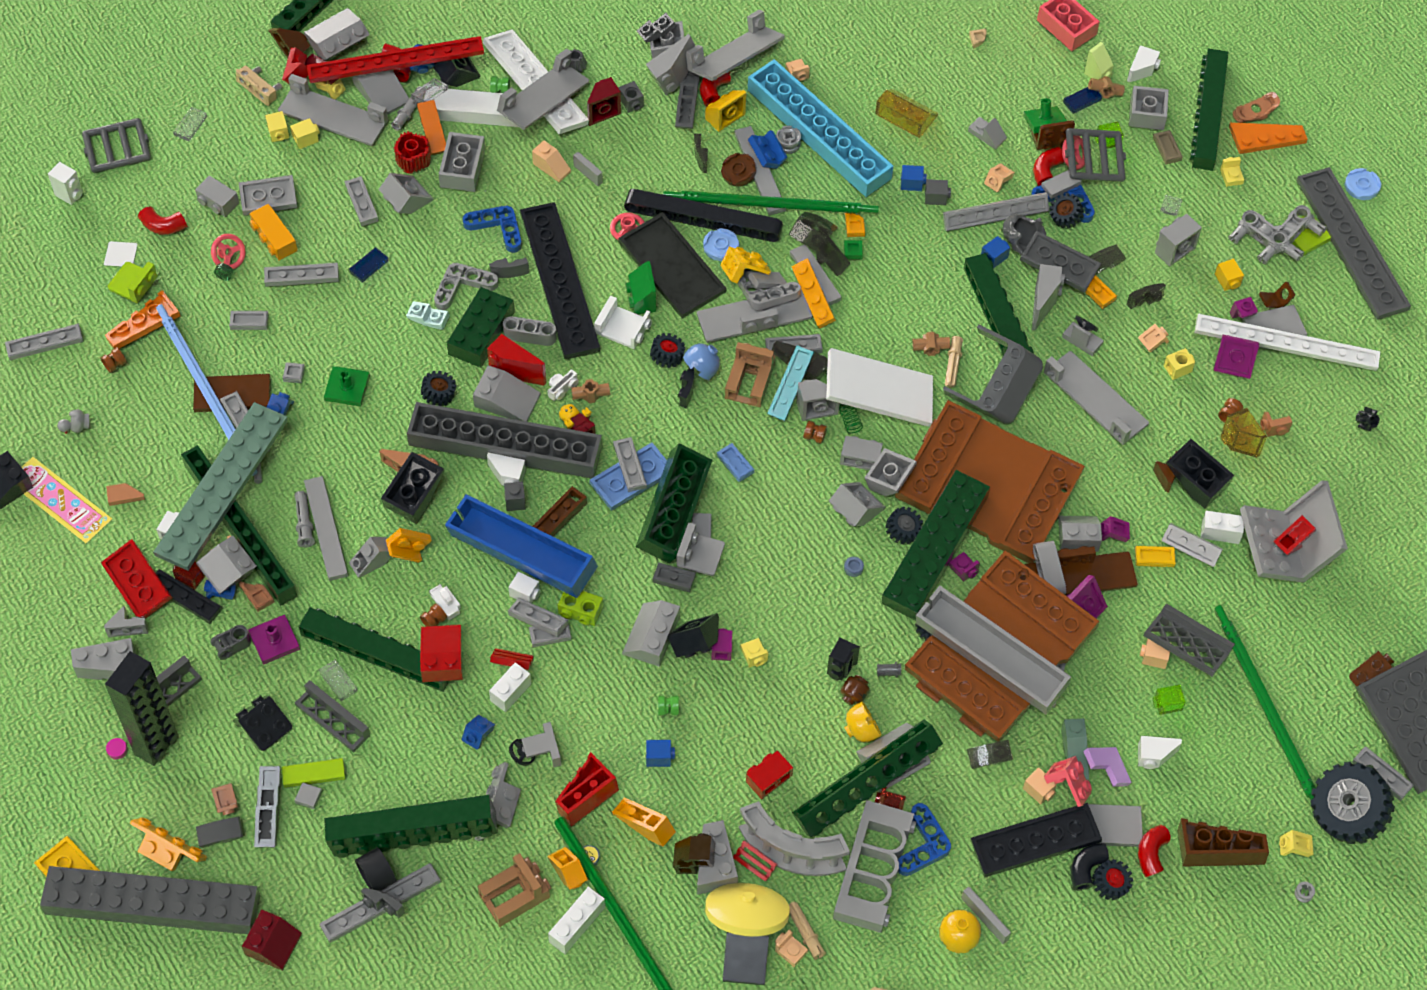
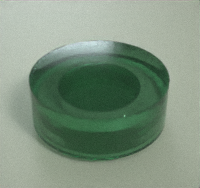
[214,263,234,281]

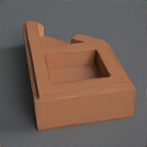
[106,483,145,506]
[238,581,274,612]

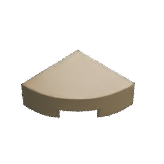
[969,29,987,48]

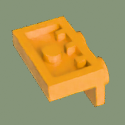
[386,528,432,563]

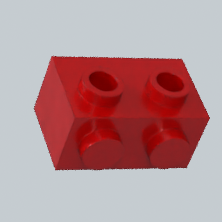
[746,750,793,800]

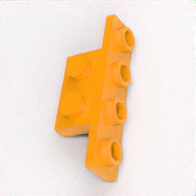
[130,817,207,871]

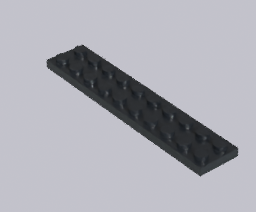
[520,202,600,359]

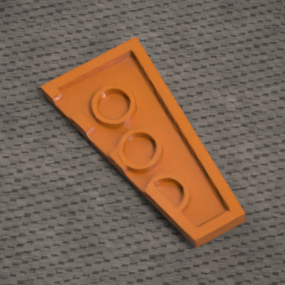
[1229,122,1308,154]
[105,290,180,349]

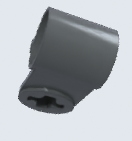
[210,625,251,660]

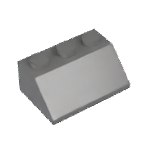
[304,8,370,61]
[622,600,680,667]
[856,723,931,792]

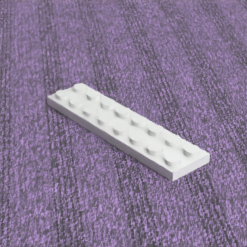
[483,29,589,134]

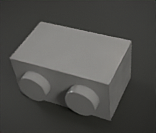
[195,176,239,217]
[840,436,883,470]

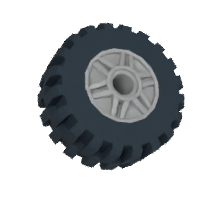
[1311,762,1395,844]

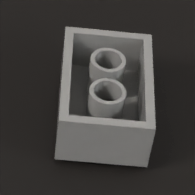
[439,132,485,192]

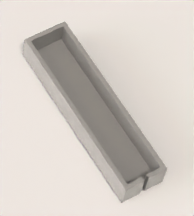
[916,586,1071,715]

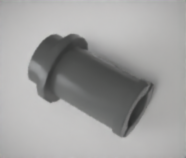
[877,662,901,678]

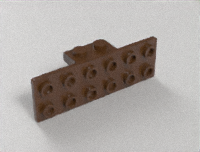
[1020,546,1138,596]

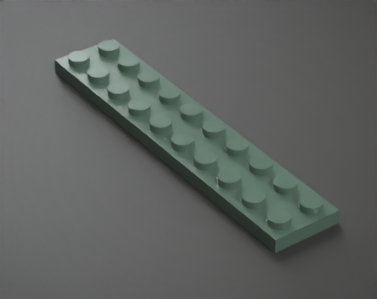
[153,402,288,571]

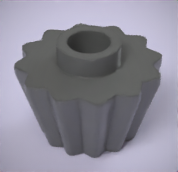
[569,49,587,72]

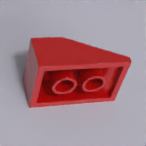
[487,334,546,386]
[420,625,463,682]

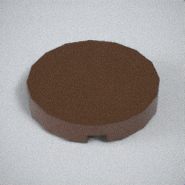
[721,153,757,186]

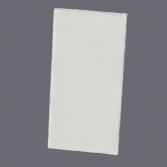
[826,348,933,427]

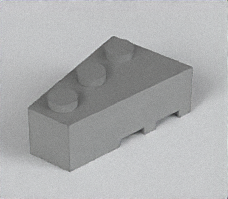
[71,638,136,680]
[697,820,738,895]

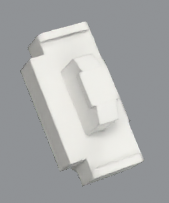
[548,369,579,401]
[429,584,461,620]

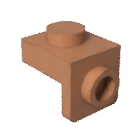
[1260,412,1292,437]
[211,783,238,816]

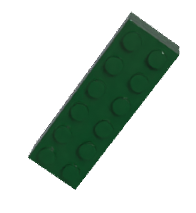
[635,443,712,564]

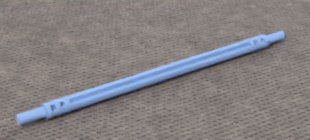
[156,305,258,476]

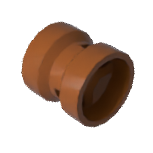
[100,347,127,373]
[1218,398,1244,424]
[803,421,827,444]
[420,603,447,627]

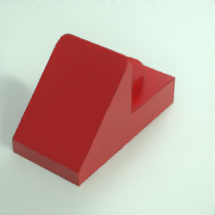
[282,48,308,84]
[1273,515,1316,556]

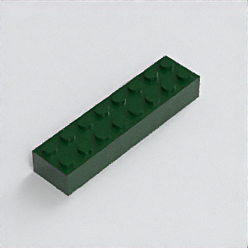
[882,470,990,621]
[324,795,498,858]

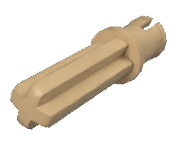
[945,336,963,388]
[789,902,826,960]

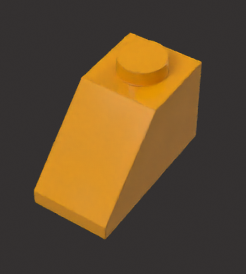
[547,847,588,890]

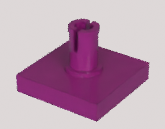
[1214,334,1259,379]
[1067,575,1108,619]
[248,614,300,665]

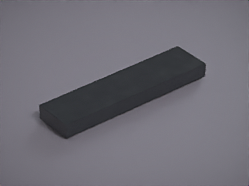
[156,569,222,624]

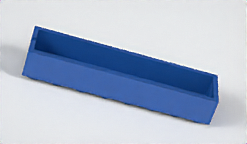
[445,494,598,598]

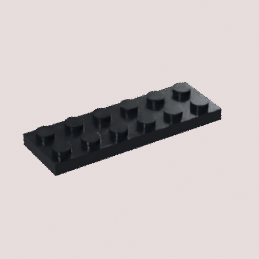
[971,802,1102,878]

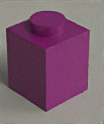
[711,628,732,661]

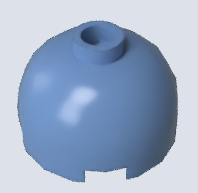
[683,343,720,380]

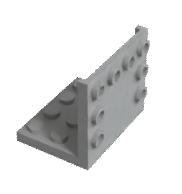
[1240,480,1348,583]

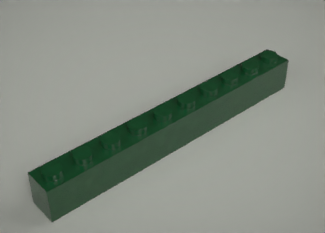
[181,445,297,606]

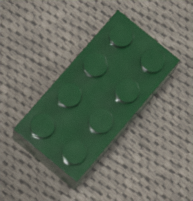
[447,287,515,368]

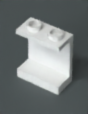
[594,295,652,349]

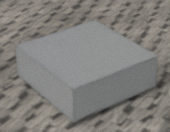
[283,363,305,383]
[294,783,322,809]

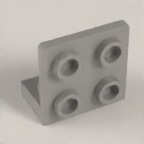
[677,523,725,576]

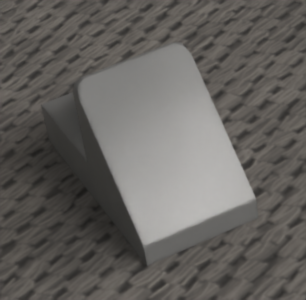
[968,117,1007,150]
[104,606,148,637]

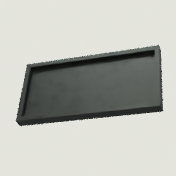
[618,212,727,319]

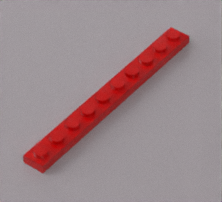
[307,36,484,83]

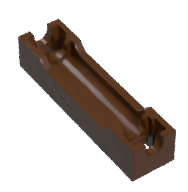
[532,486,587,536]

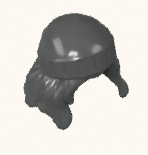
[1003,214,1047,255]

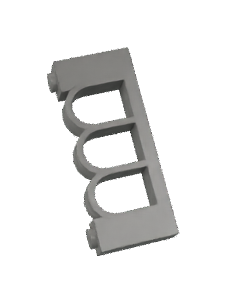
[833,800,916,933]

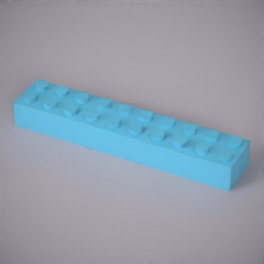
[748,59,893,197]

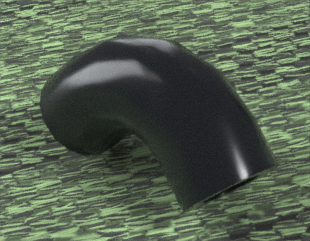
[1070,843,1109,891]

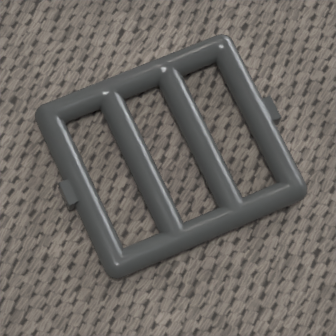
[82,118,151,173]
[1065,128,1126,182]

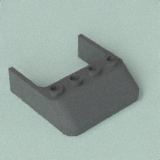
[943,324,1043,424]

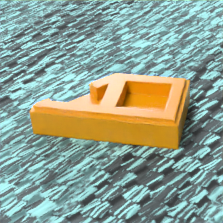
[845,213,865,237]

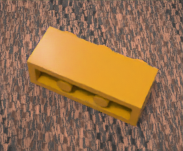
[249,203,298,261]

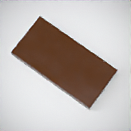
[193,374,271,412]

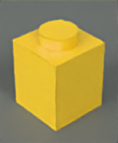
[1215,259,1244,291]

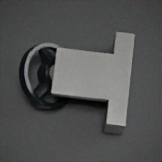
[1062,315,1104,357]
[509,722,561,768]

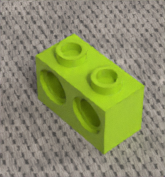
[558,591,603,626]

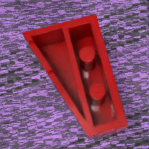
[555,752,619,827]

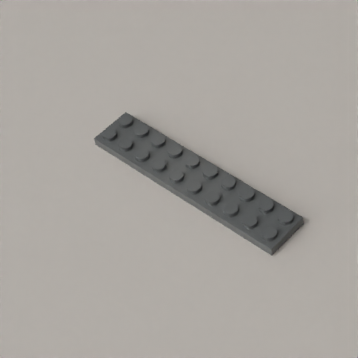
[1296,167,1411,320]

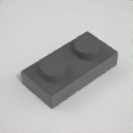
[653,562,696,593]

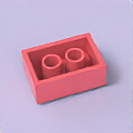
[1037,0,1100,51]

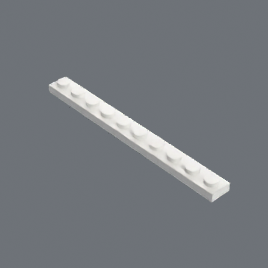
[1194,314,1380,371]

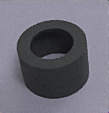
[355,847,397,891]

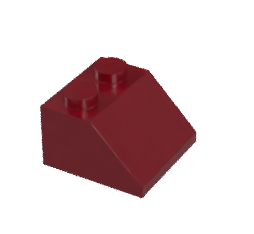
[587,77,621,126]
[242,909,302,971]

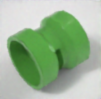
[490,76,510,93]
[658,696,679,716]

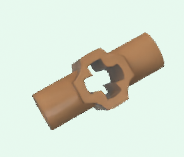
[1088,76,1125,99]
[912,332,950,356]
[571,379,610,403]

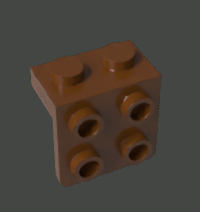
[1031,120,1075,150]
[1349,651,1395,687]

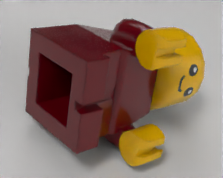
[559,404,596,434]

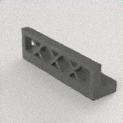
[157,655,202,706]
[295,680,370,753]

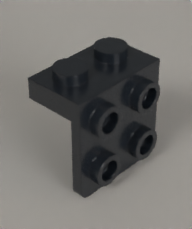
[233,695,292,751]

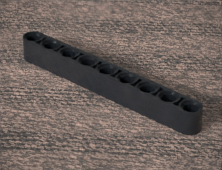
[624,189,783,242]

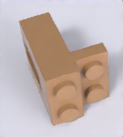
[725,342,775,408]
[477,853,551,927]

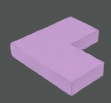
[1083,747,1132,787]

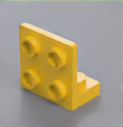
[720,247,771,284]

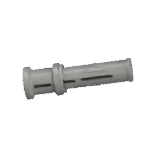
[294,491,315,548]

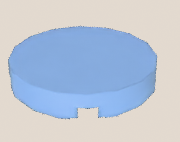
[1344,168,1381,200]
[703,228,739,261]

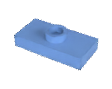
[717,443,754,482]

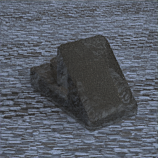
[816,236,850,276]

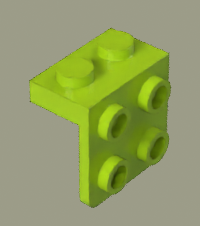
[107,262,158,304]

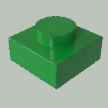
[844,240,863,259]

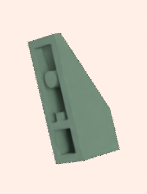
[1061,719,1089,780]

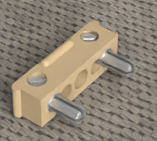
[236,65,282,106]

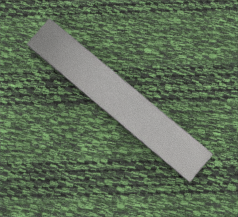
[734,126,786,215]
[943,192,1049,231]
[304,476,348,581]
[319,863,441,943]

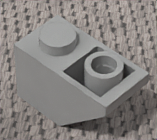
[349,537,391,577]

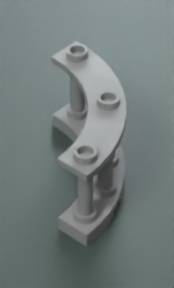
[739,801,850,876]

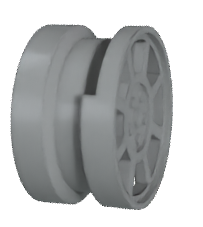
[776,126,801,154]

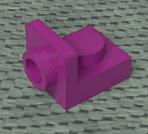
[1230,297,1258,319]
[1101,516,1130,542]
[948,552,980,582]

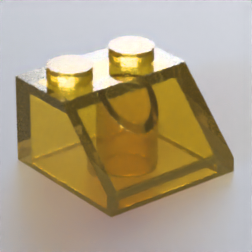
[1221,408,1267,458]

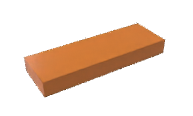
[417,100,446,155]

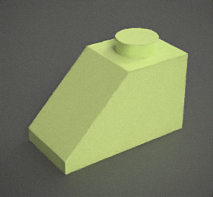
[1084,42,1114,80]

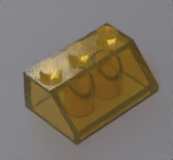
[875,89,938,138]

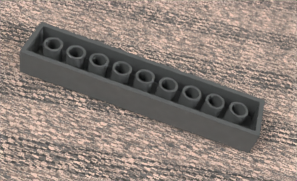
[407,402,602,478]
[40,866,260,934]

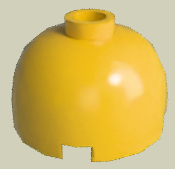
[844,701,882,743]
[939,910,981,953]

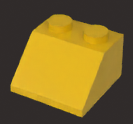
[705,90,746,132]

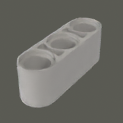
[503,317,556,346]
[1033,541,1066,595]

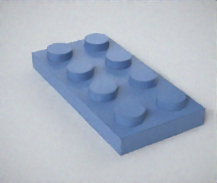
[589,443,667,511]

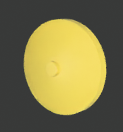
[705,883,790,936]

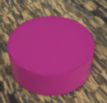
[106,738,128,759]

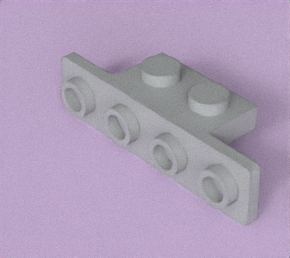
[475,762,521,841]

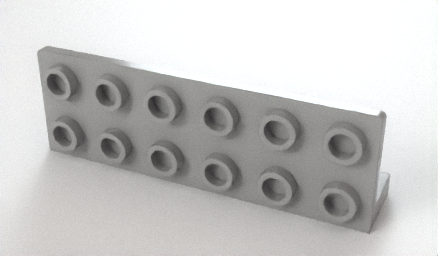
[686,10,785,81]
[497,49,589,130]
[278,74,388,146]
[1044,351,1149,445]

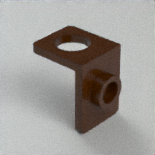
[1259,282,1295,308]

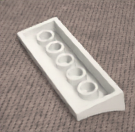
[424,87,519,127]

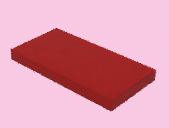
[101,539,172,619]

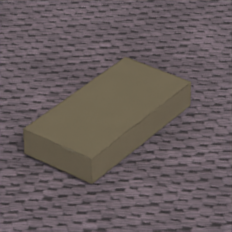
[1153,130,1183,165]

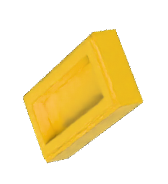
[1135,546,1176,567]

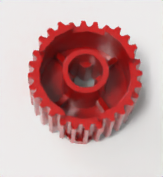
[394,131,431,174]

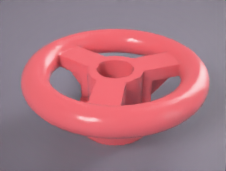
[1062,136,1085,170]
[610,213,645,240]
[211,234,246,270]

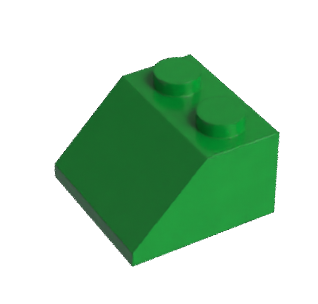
[625,261,656,315]

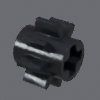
[1356,407,1380,431]

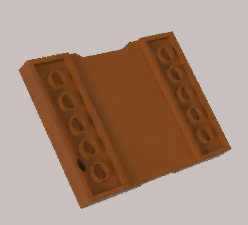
[895,400,1085,563]
[905,550,1099,743]

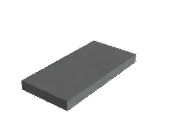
[1020,231,1101,293]

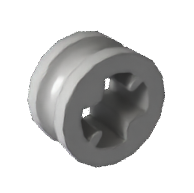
[1294,882,1315,903]

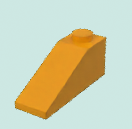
[612,797,676,847]

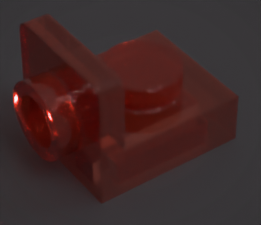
[875,787,906,810]

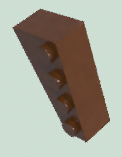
[1177,818,1269,866]

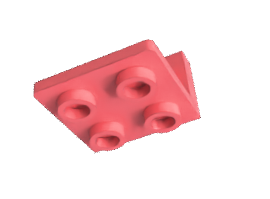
[1044,756,1092,807]

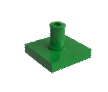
[1024,98,1067,133]
[324,366,370,407]

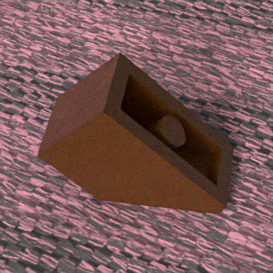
[268,28,310,59]

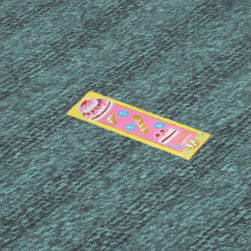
[22,457,112,543]

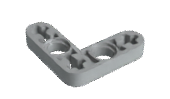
[434,263,498,310]
[738,269,801,310]

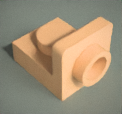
[785,58,810,81]
[984,163,1015,192]
[1138,324,1169,353]
[775,929,808,967]

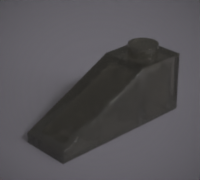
[771,341,828,380]

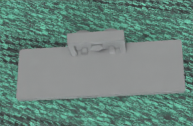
[697,290,812,343]

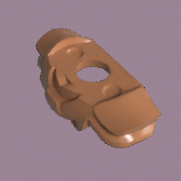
[1233,92,1280,123]

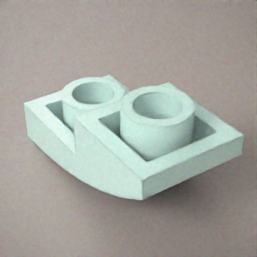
[406,301,450,330]

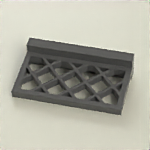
[1143,603,1235,677]

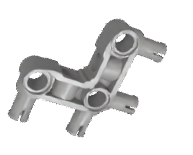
[1228,205,1327,264]

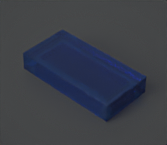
[1063,87,1102,114]
[349,247,389,283]

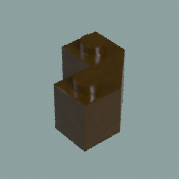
[673,833,716,874]

